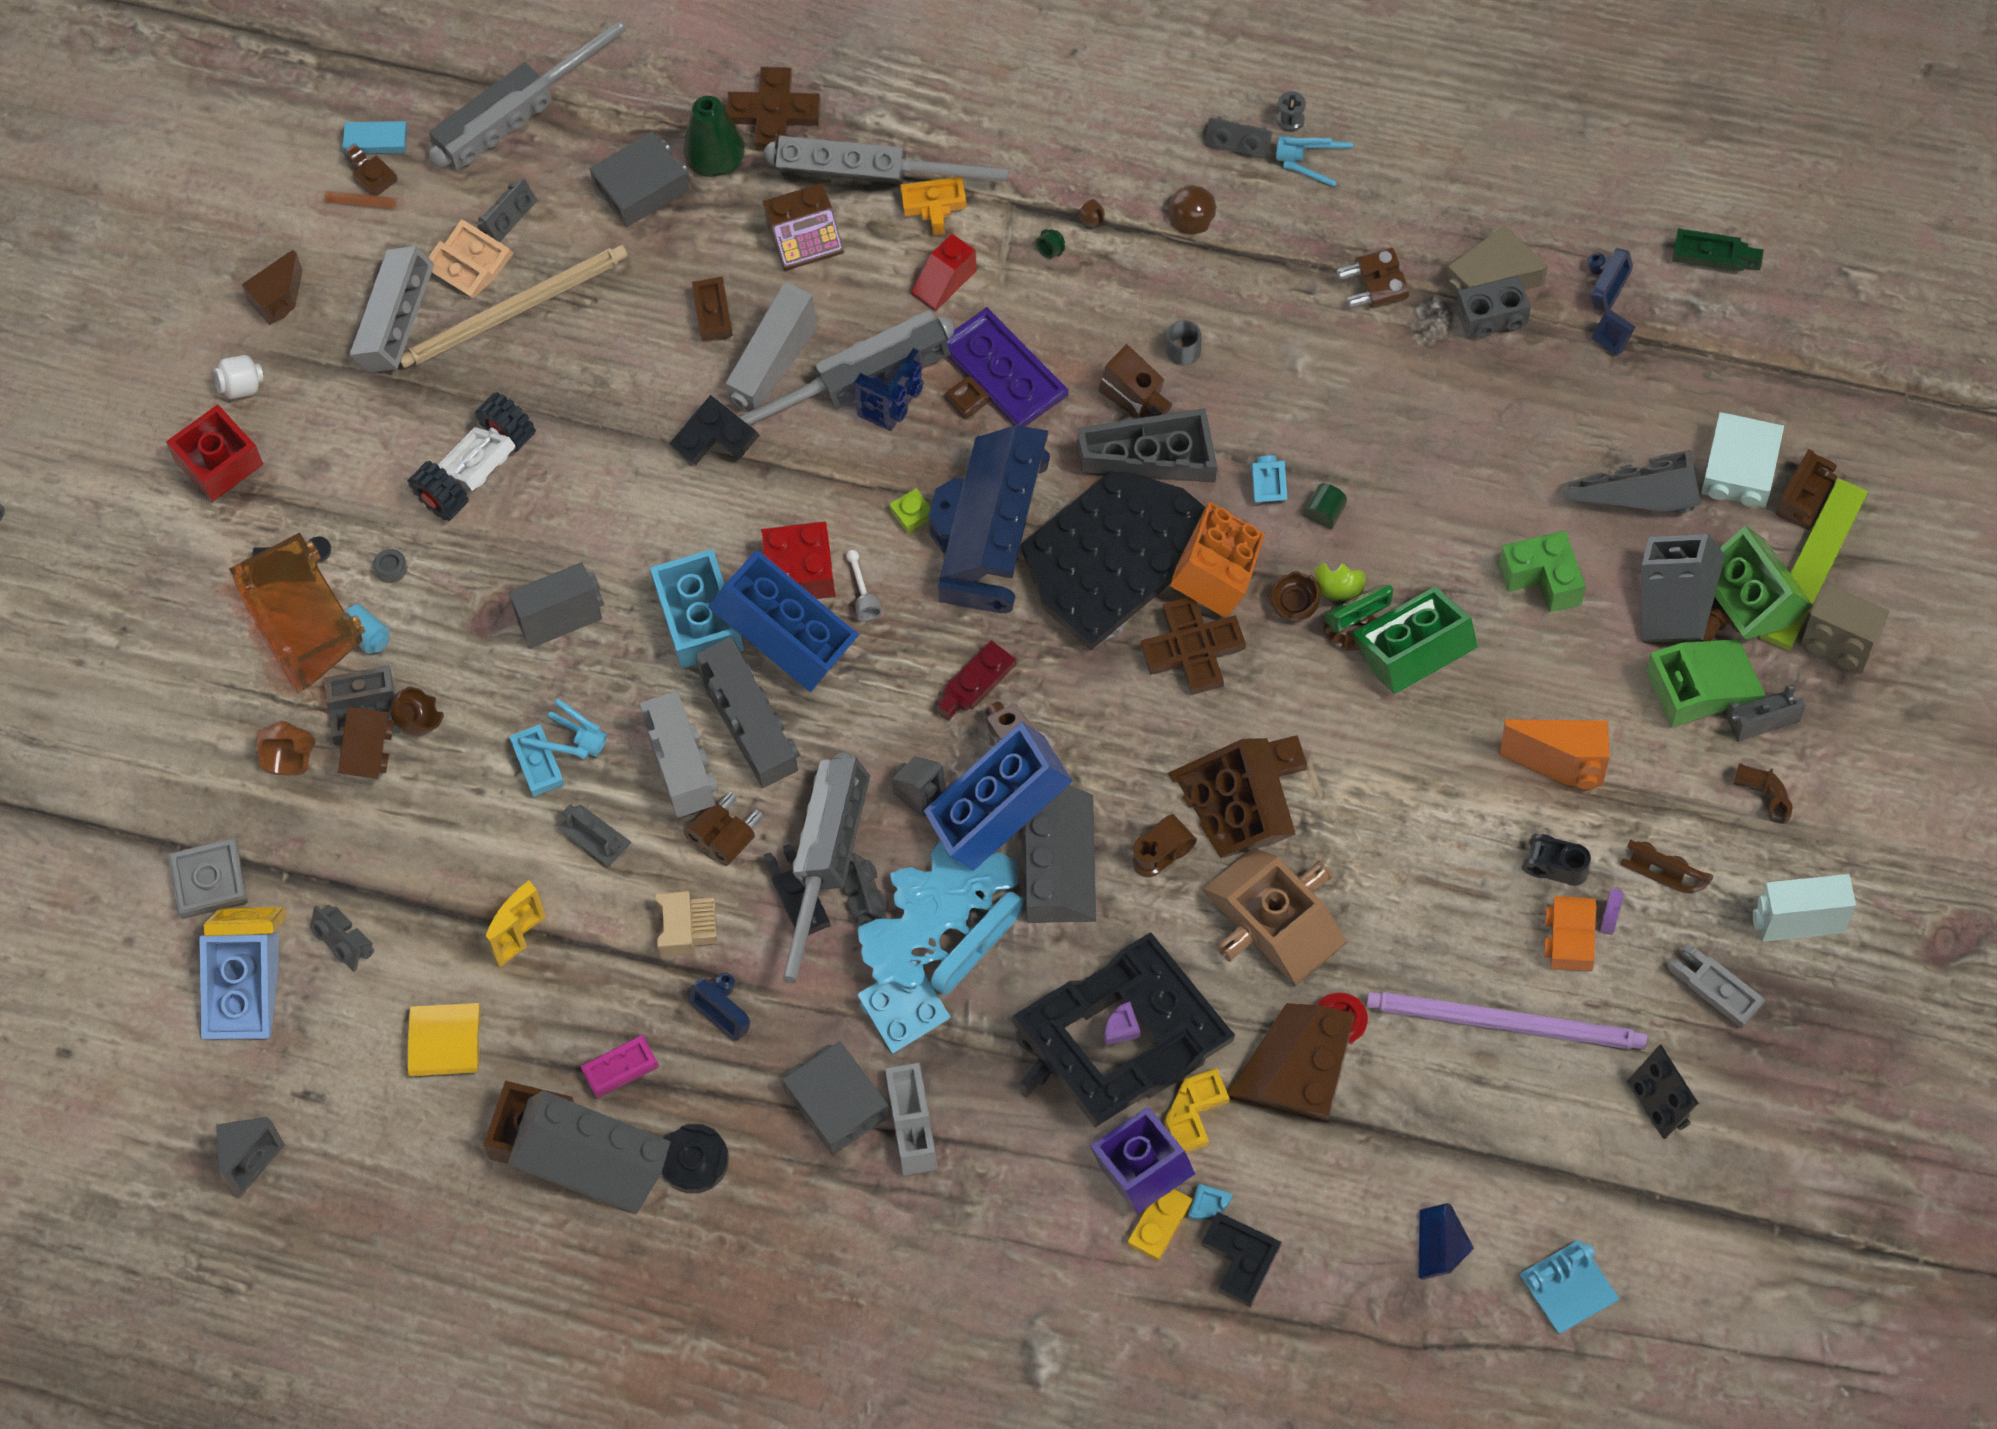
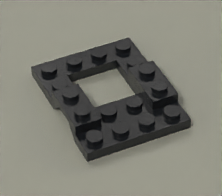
[1011,932,1235,1128]

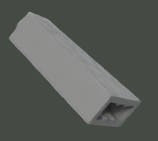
[726,282,817,411]

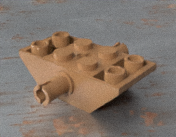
[1202,847,1346,987]

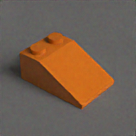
[1499,719,1610,790]

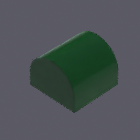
[1303,483,1347,529]

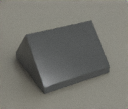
[216,1117,285,1199]

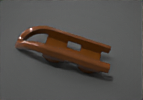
[1620,839,1713,893]

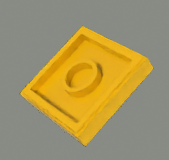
[204,906,286,936]

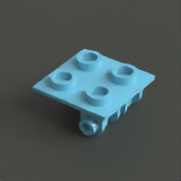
[857,960,951,1054]
[1519,1239,1620,1335]

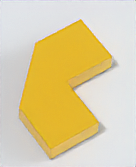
[1164,1068,1230,1153]

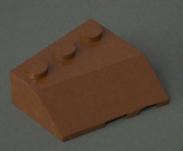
[1168,738,1296,858]
[1228,1003,1354,1122]

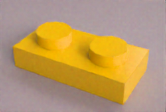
[1127,1189,1193,1263]

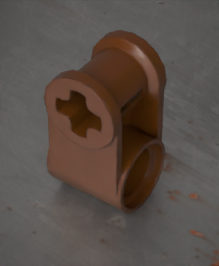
[1133,814,1197,877]

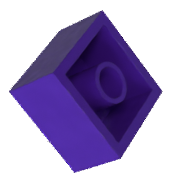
[1090,1106,1195,1214]

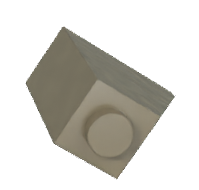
[1446,225,1548,297]

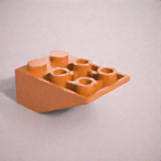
[1170,501,1265,618]

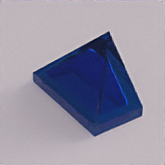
[1418,1203,1474,1280]

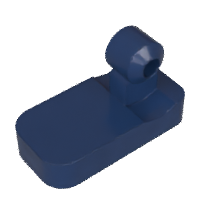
[1587,248,1633,312]
[689,973,750,1041]

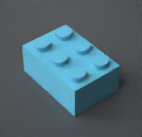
[650,549,744,669]

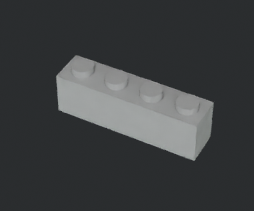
[350,246,434,372]

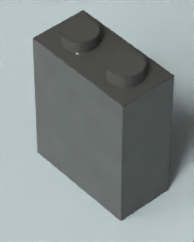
[590,132,689,227]
[508,562,604,649]
[782,1041,890,1156]

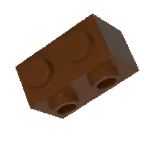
[338,706,394,779]

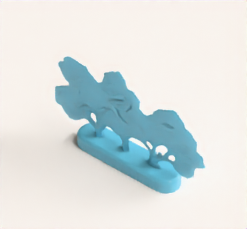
[858,840,1025,995]

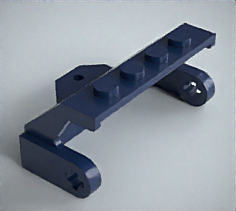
[928,425,1050,613]

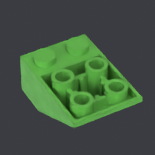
[1646,639,1766,727]

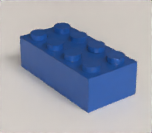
[708,550,859,693]
[923,721,1073,871]

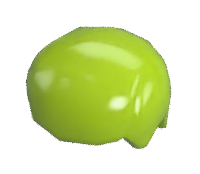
[1314,563,1366,602]

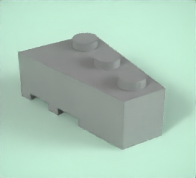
[639,691,718,818]

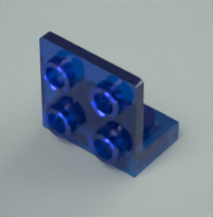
[854,348,924,431]

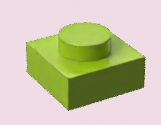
[889,488,931,534]

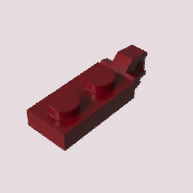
[938,640,1017,721]

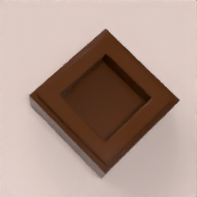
[945,375,990,420]

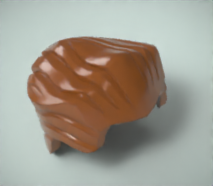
[255,721,315,776]

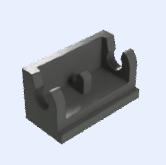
[1724,684,1806,742]

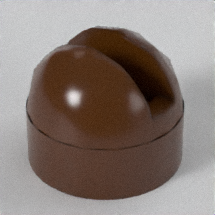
[1077,199,1105,227]

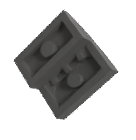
[324,665,400,745]

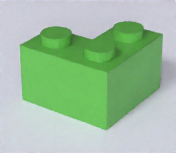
[1499,531,1586,613]

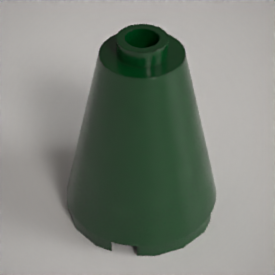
[683,96,745,177]

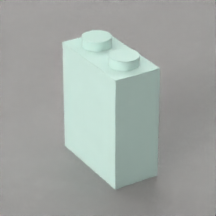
[1701,412,1784,508]
[1753,874,1856,942]

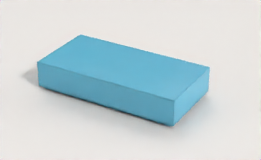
[343,121,408,154]

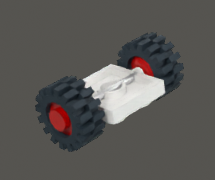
[407,392,536,521]

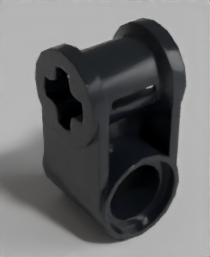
[1522,834,1591,886]

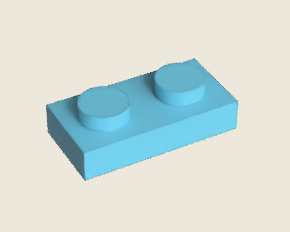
[509,724,565,797]

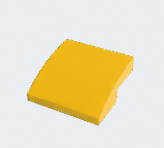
[486,880,546,967]
[408,1003,481,1076]

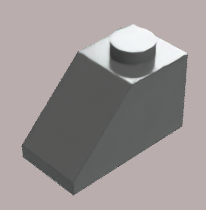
[892,756,945,817]

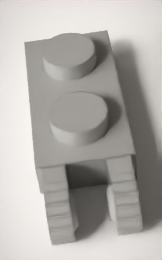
[1667,944,1765,1029]

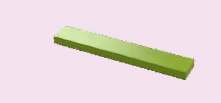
[1760,478,1868,651]

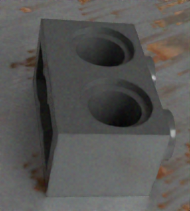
[1456,276,1531,339]

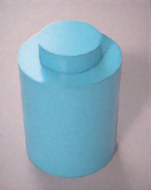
[338,604,390,654]

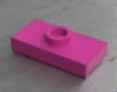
[580,1035,659,1099]

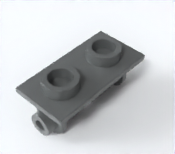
[1205,116,1272,158]
[477,178,538,242]
[558,804,631,867]
[844,853,887,926]
[310,905,375,972]

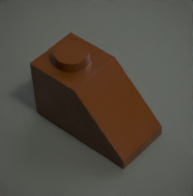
[242,250,303,325]

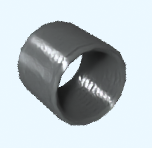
[1166,320,1202,365]

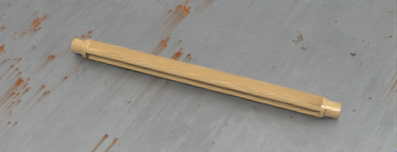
[400,245,628,369]

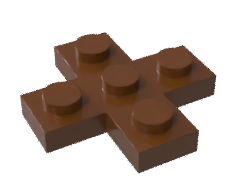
[726,67,821,151]
[1141,597,1246,695]

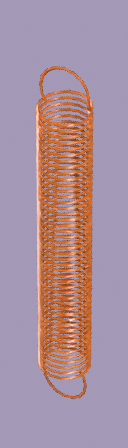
[315,191,405,210]

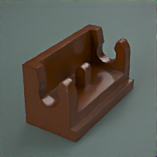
[1776,449,1837,530]

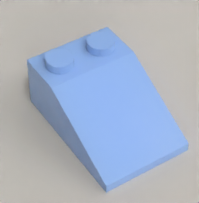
[199,932,279,1039]

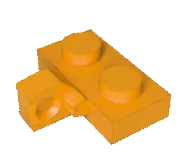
[900,177,967,236]

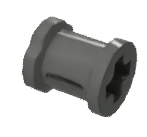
[1277,91,1306,132]

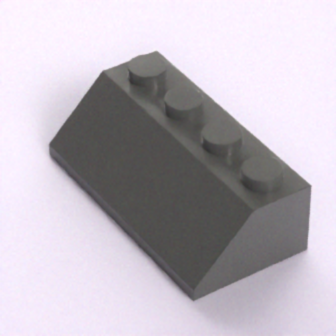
[1026,785,1096,923]
[508,1090,670,1214]

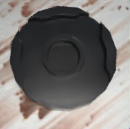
[662,1124,729,1194]

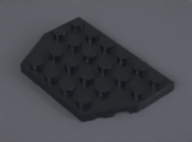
[1022,471,1205,650]

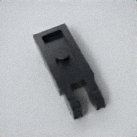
[764,844,831,935]

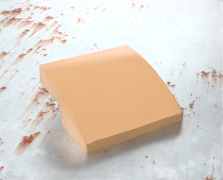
[428,219,513,298]

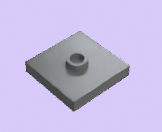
[169,838,248,919]

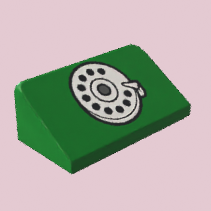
[1323,585,1393,633]

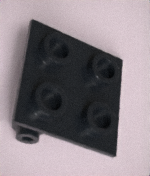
[1627,1045,1699,1139]

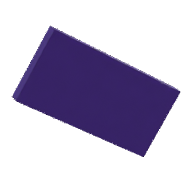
[946,307,1068,427]

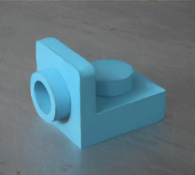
[1250,456,1288,503]

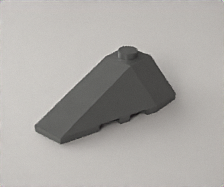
[1563,450,1701,513]

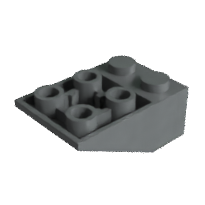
[1641,534,1725,642]

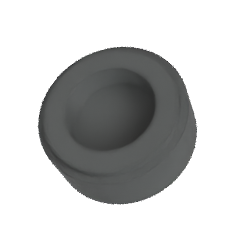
[373,549,408,583]

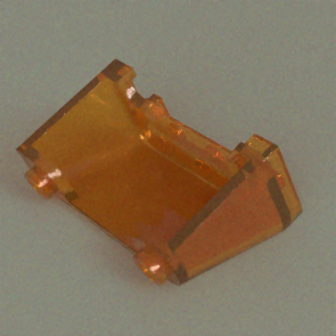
[229,532,366,694]

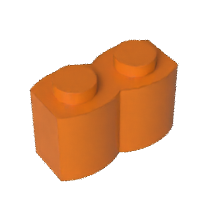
[1544,896,1596,971]

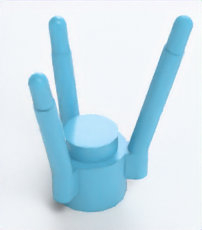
[1276,136,1354,187]
[520,699,608,760]

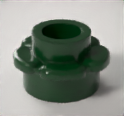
[1036,229,1065,259]

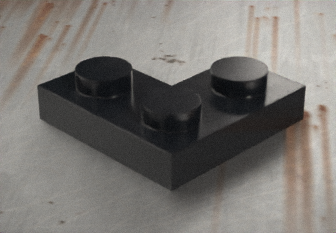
[669,395,760,466]
[1201,1211,1282,1308]

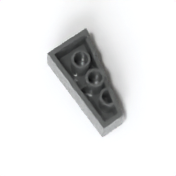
[1077,408,1217,482]
[696,637,800,788]

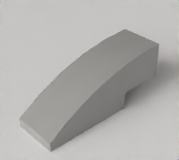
[885,1063,938,1176]

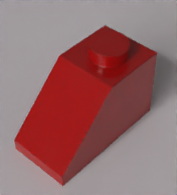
[912,233,977,312]

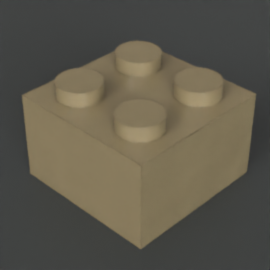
[1801,583,1890,673]

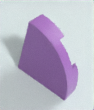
[1600,888,1624,935]
[1104,1002,1141,1045]

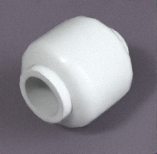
[213,355,263,399]

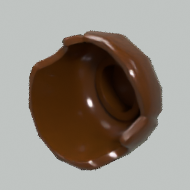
[1168,185,1217,235]
[1270,571,1321,622]
[390,686,444,737]

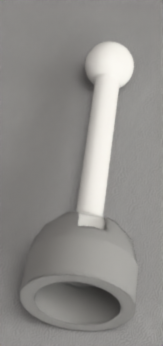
[846,550,883,622]

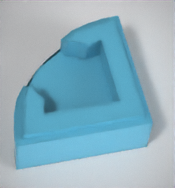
[1188,1184,1233,1221]

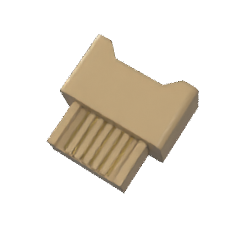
[655,891,718,957]

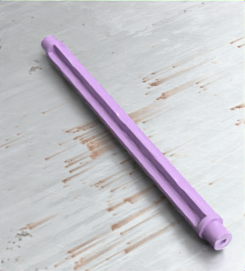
[1367,991,1647,1050]

